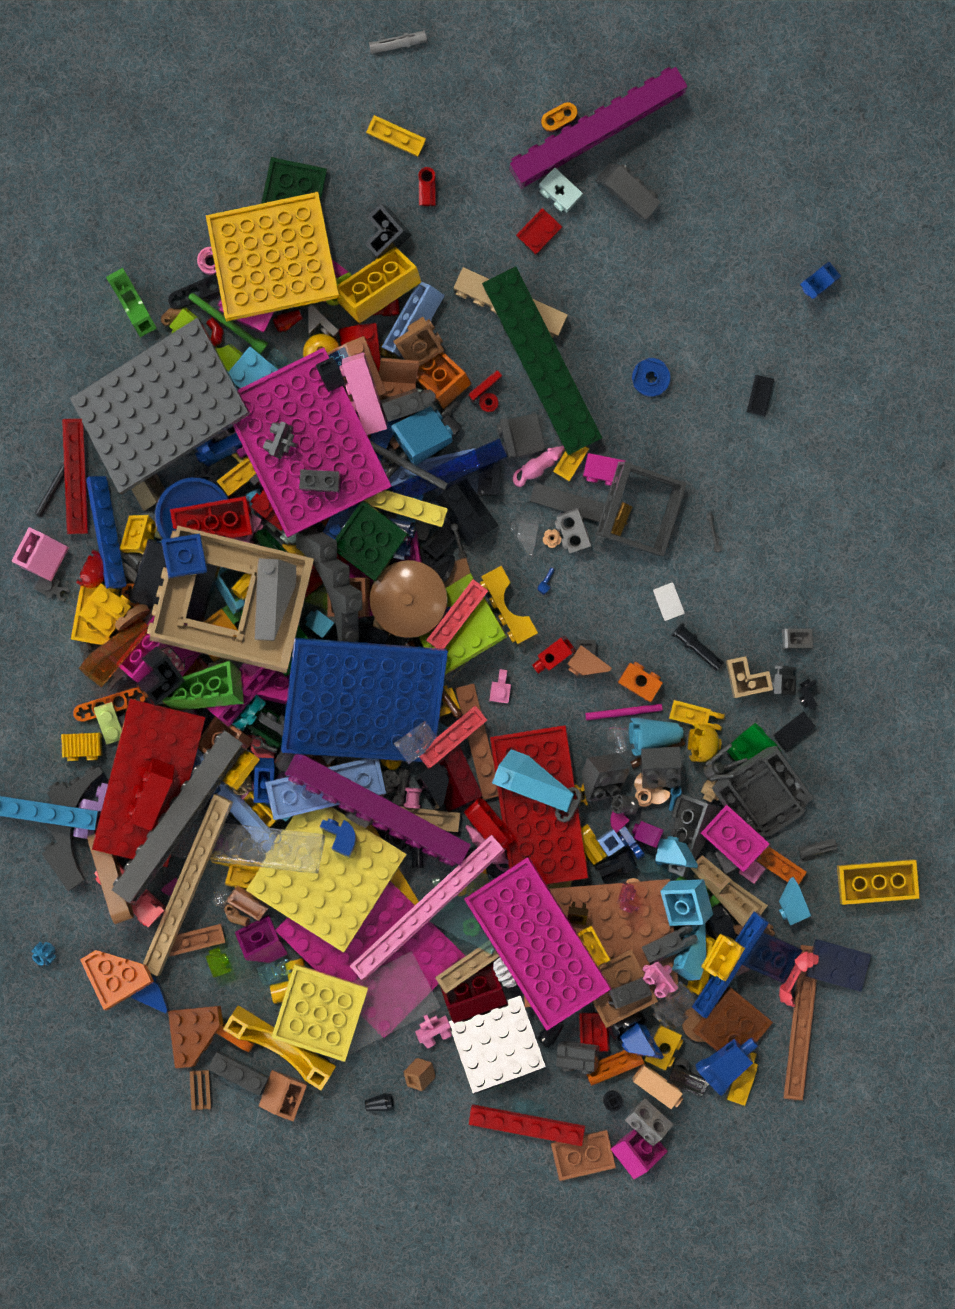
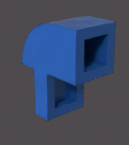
[800,262,841,299]
[320,818,356,858]

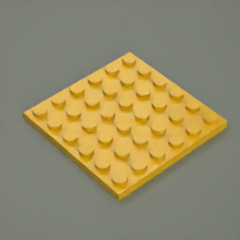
[206,192,339,322]

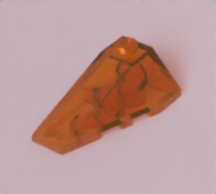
[79,618,149,687]

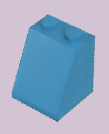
[391,406,453,466]

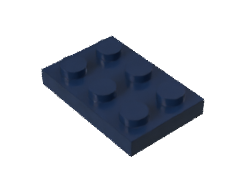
[742,932,802,983]
[805,939,871,991]

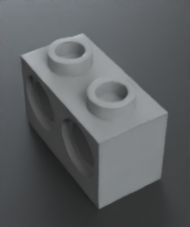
[555,508,592,553]
[625,1098,673,1146]

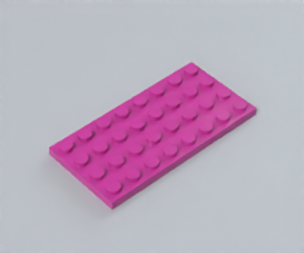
[464,857,612,1030]

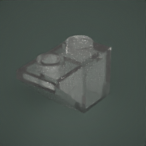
[394,721,436,764]

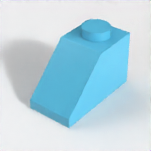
[305,610,336,639]
[655,836,698,868]
[779,877,811,925]

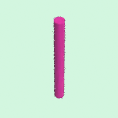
[585,704,662,721]

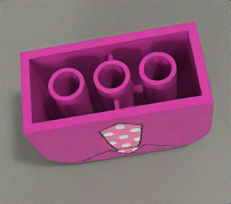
[115,616,200,683]

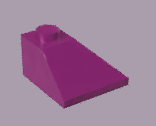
[235,915,287,963]

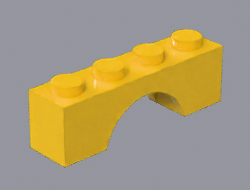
[480,566,538,644]

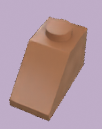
[567,646,612,676]

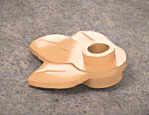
[634,773,671,807]

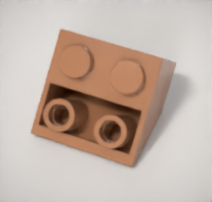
[259,1070,308,1122]

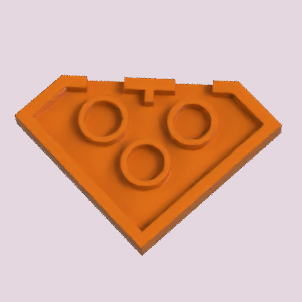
[80,950,154,1010]

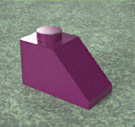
[631,821,664,848]

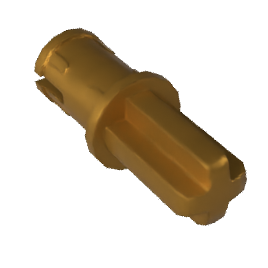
[611,502,633,536]

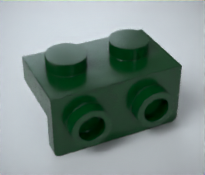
[246,706,282,748]

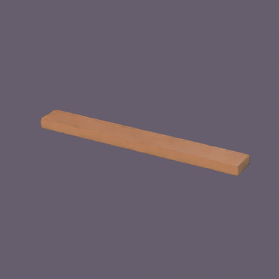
[783,945,817,1101]

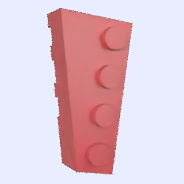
[94,863,166,927]

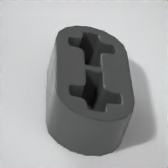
[555,787,583,822]

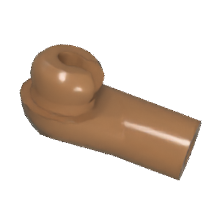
[161,308,182,326]

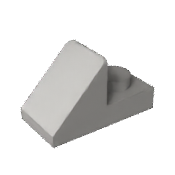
[308,304,339,338]

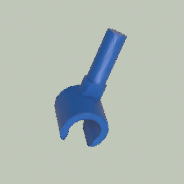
[537,568,555,595]

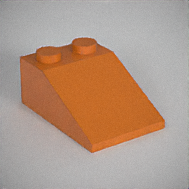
[416,352,472,409]

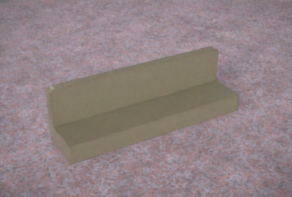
[131,474,165,511]

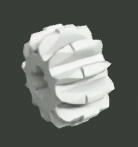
[493,957,518,988]

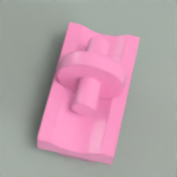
[642,962,678,998]
[415,1014,452,1048]

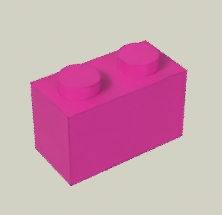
[583,453,625,486]

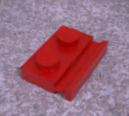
[516,208,562,255]
[579,1012,610,1052]

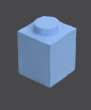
[596,829,625,856]

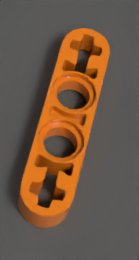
[73,687,146,722]

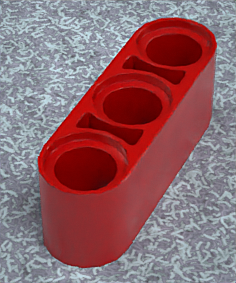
[465,798,515,849]

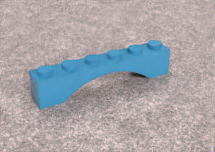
[0,796,101,830]

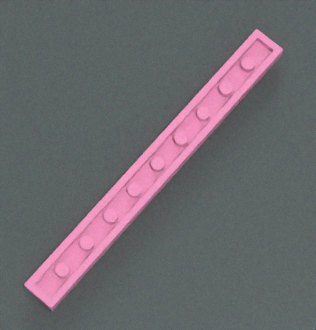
[350,835,505,981]

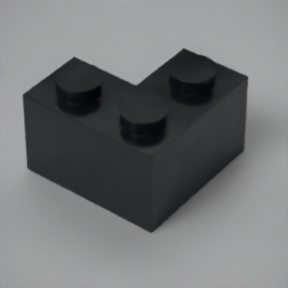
[365,203,412,258]
[137,646,185,706]

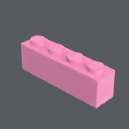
[339,353,388,435]

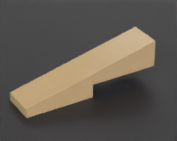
[691,855,758,927]

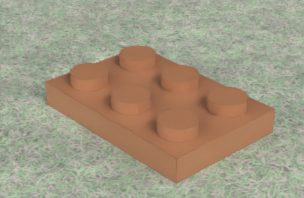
[551,1129,616,1181]

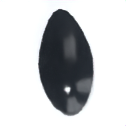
[430,555,455,583]

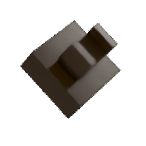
[567,901,588,925]

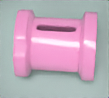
[404,787,422,809]

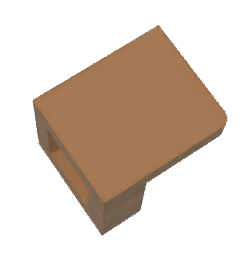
[404,1058,435,1091]

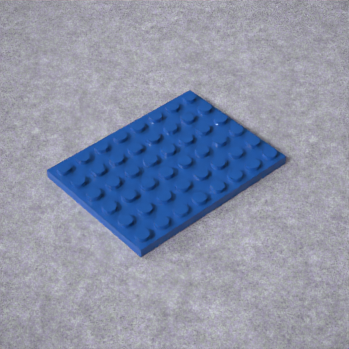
[281,638,448,762]

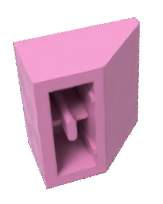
[12,527,69,582]

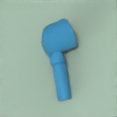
[668,786,682,811]

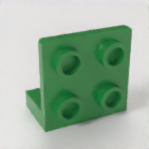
[727,723,781,765]

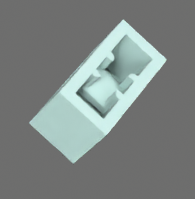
[539,168,583,213]

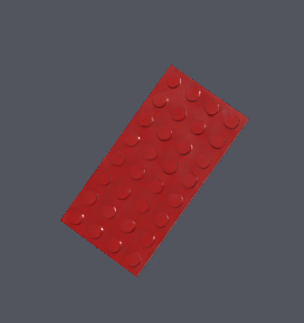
[92,699,205,867]
[490,725,589,884]

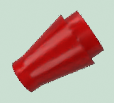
[273,309,303,333]

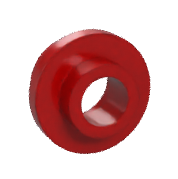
[479,393,498,412]

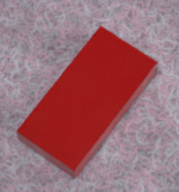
[469,370,502,402]

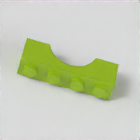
[169,308,243,372]

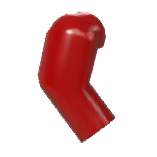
[206,317,224,347]

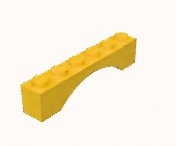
[223,1005,336,1090]

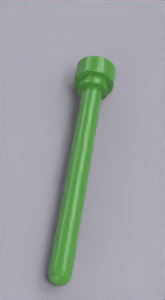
[189,293,268,354]

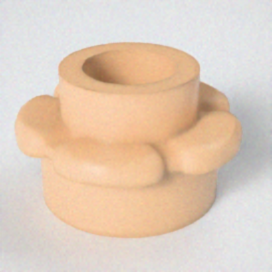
[543,529,562,548]

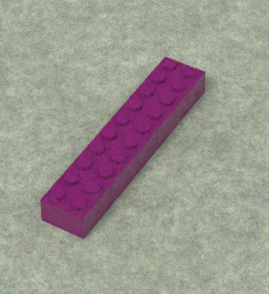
[509,67,688,189]
[285,754,471,866]

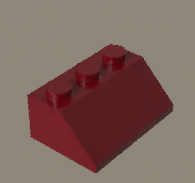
[433,745,483,811]
[440,962,508,1023]

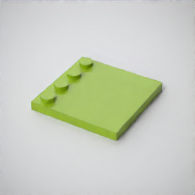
[418,573,507,675]

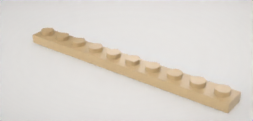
[143,794,233,976]

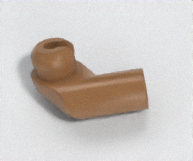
[224,904,250,927]

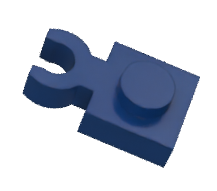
[619,827,645,860]

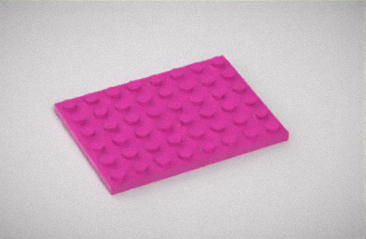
[233,348,392,538]
[275,881,466,1038]

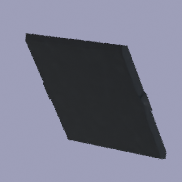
[130,539,220,622]

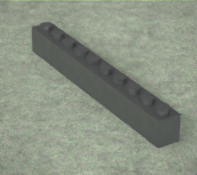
[112,730,247,905]

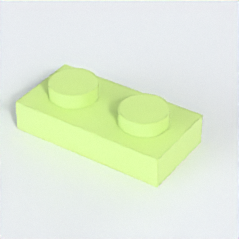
[94,702,122,745]

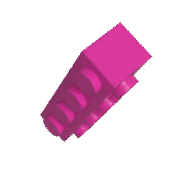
[206,663,276,727]

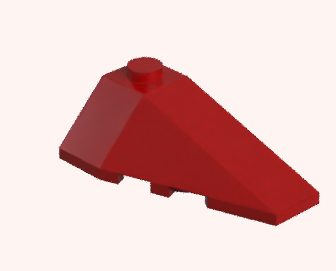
[339,323,381,372]
[170,496,253,538]

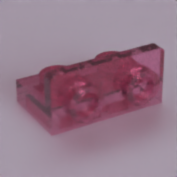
[617,881,639,913]

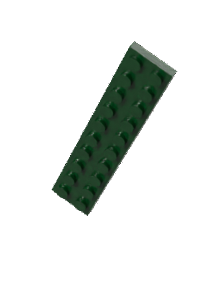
[482,266,602,455]

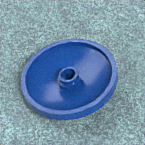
[155,478,228,539]

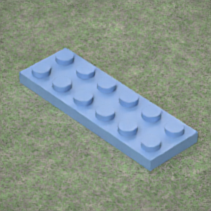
[265,758,386,820]

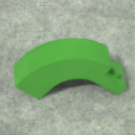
[106,268,157,337]

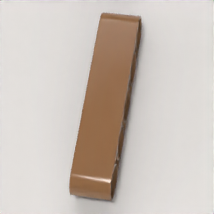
[87,833,134,924]

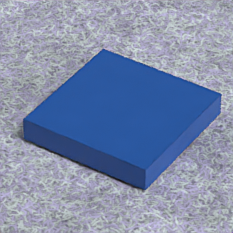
[161,533,207,579]

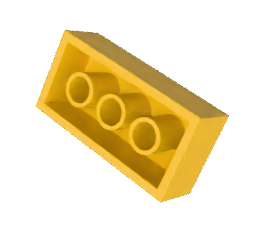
[337,247,421,324]
[837,859,920,905]

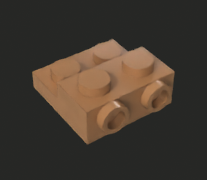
[393,317,444,366]

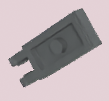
[642,925,698,965]

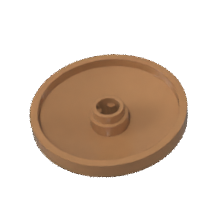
[370,560,447,638]

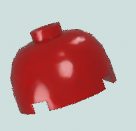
[76,549,105,588]

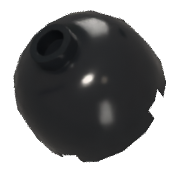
[608,1011,647,1041]

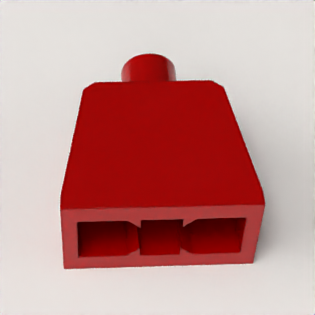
[532,635,576,674]

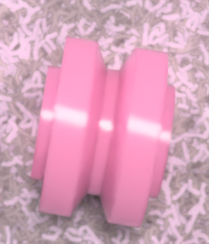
[197,247,216,276]

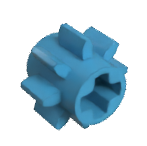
[31,942,56,966]

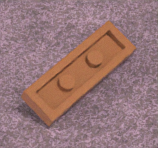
[169,924,226,957]

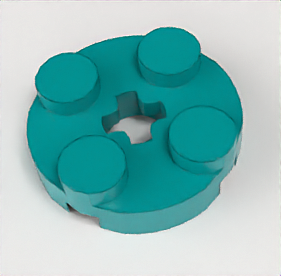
[233,695,266,731]

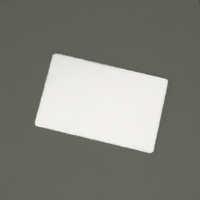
[653,583,684,621]

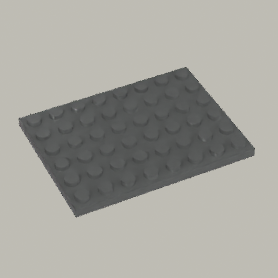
[70,318,251,495]

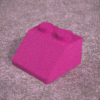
[611,1129,668,1179]

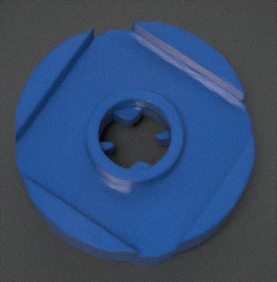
[632,358,670,397]

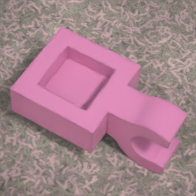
[489,669,511,703]

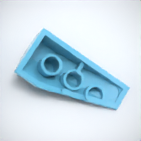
[492,749,574,812]

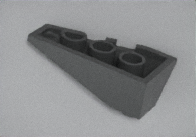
[668,794,721,877]

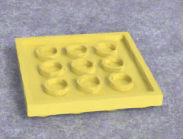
[272,964,369,1062]

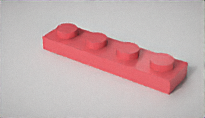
[426,579,488,649]
[417,705,487,769]

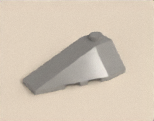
[255,558,297,641]

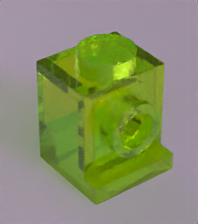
[205,947,233,978]

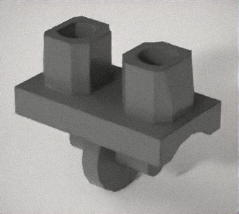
[263,421,297,460]

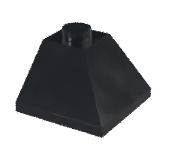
[414,763,449,810]

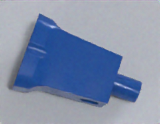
[695,1037,758,1096]

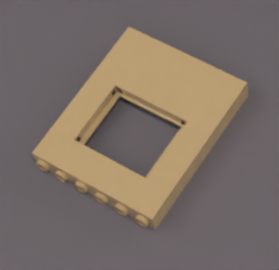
[147,526,314,673]

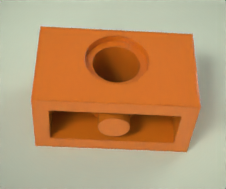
[617,662,663,702]

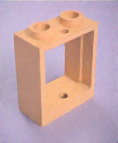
[632,1064,683,1109]

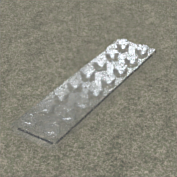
[172,820,325,874]

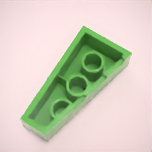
[162,661,244,710]

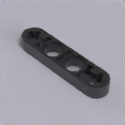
[168,274,220,309]

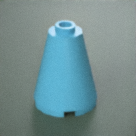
[629,717,683,756]

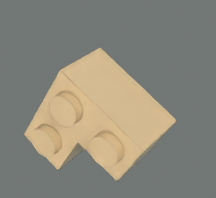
[726,656,773,698]

